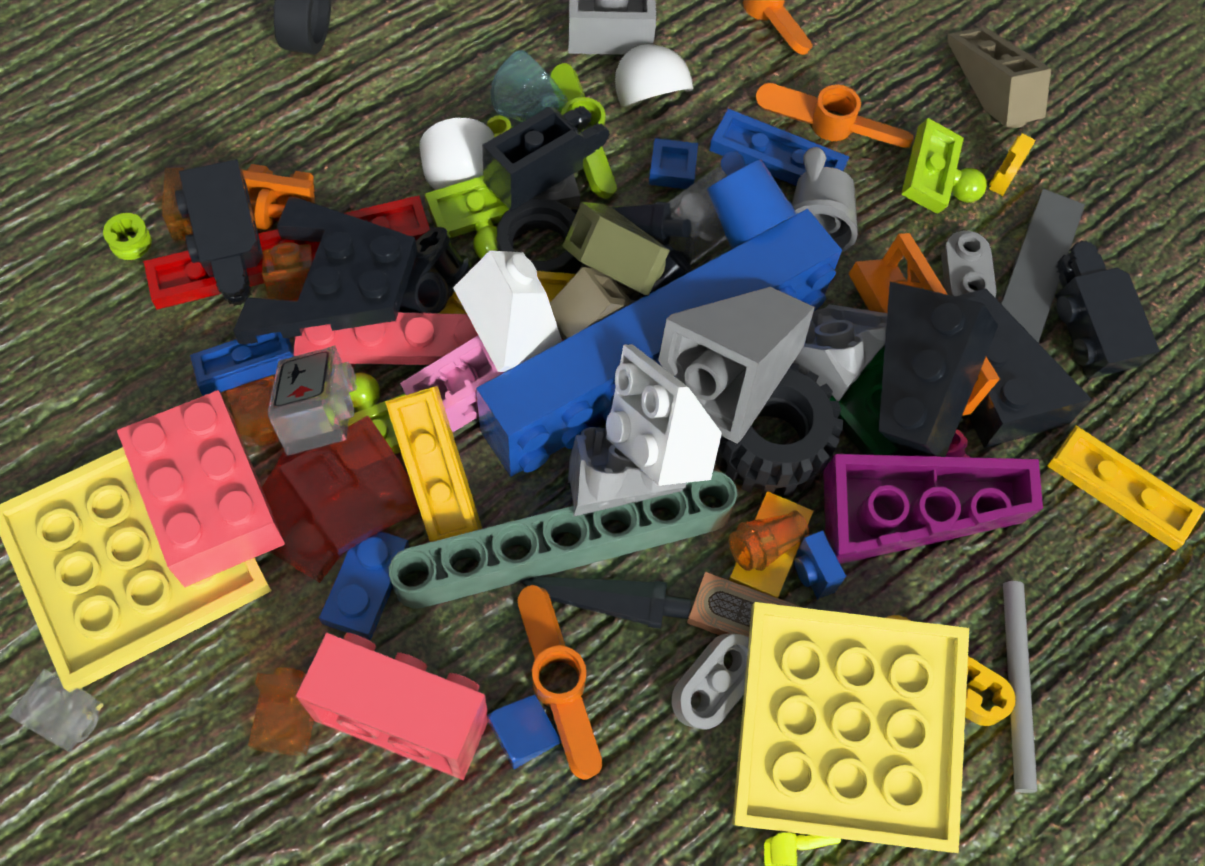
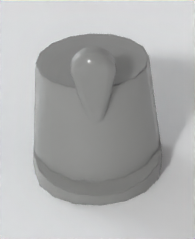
[786,147,858,252]

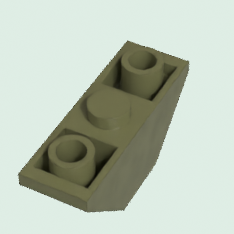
[563,202,670,296]

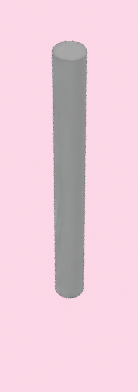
[1003,581,1037,793]

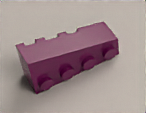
[823,454,1043,564]

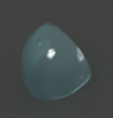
[490,50,568,123]

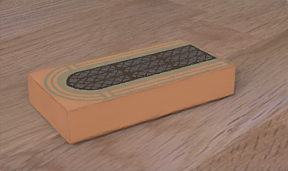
[687,572,803,637]

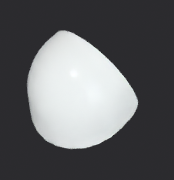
[615,44,693,107]
[420,118,494,190]

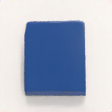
[487,694,561,769]

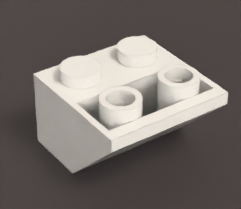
[606,344,722,486]

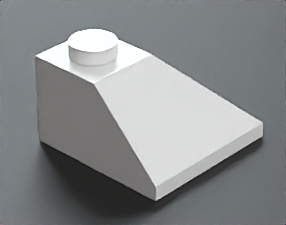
[453,251,562,372]

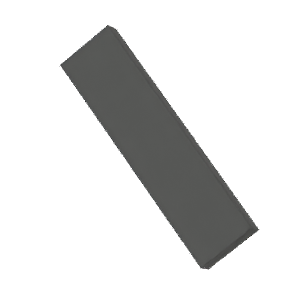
[1000,189,1085,343]

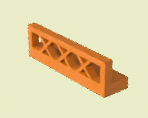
[848,233,1000,416]

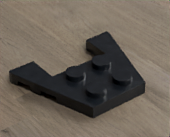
[234,197,418,344]

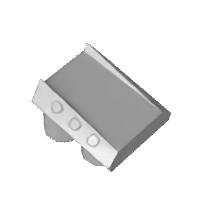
[792,304,887,402]
[568,427,686,517]

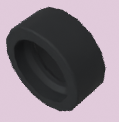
[274,0,331,55]
[496,199,582,274]

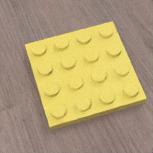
[0,447,272,693]
[732,602,969,853]

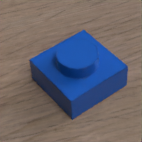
[649,138,698,189]
[794,531,846,600]

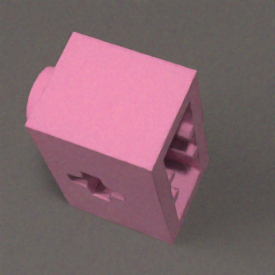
[400,335,505,433]

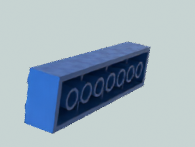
[476,208,842,477]

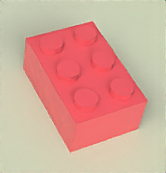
[117,390,285,587]
[296,633,488,781]

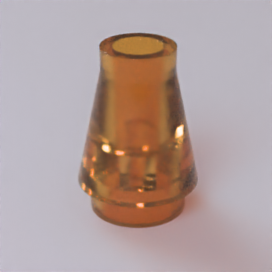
[729,511,809,571]

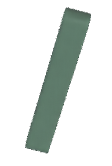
[389,471,737,609]

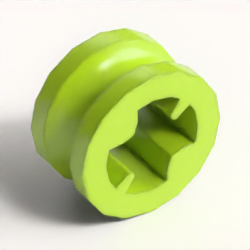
[103,213,152,260]

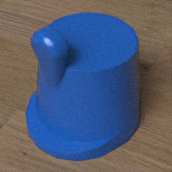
[707,151,796,249]

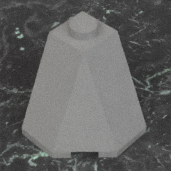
[658,287,815,444]

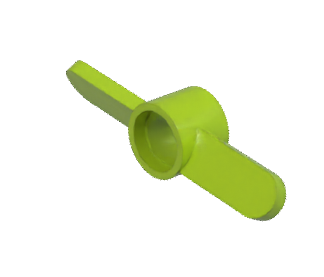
[550,63,617,199]

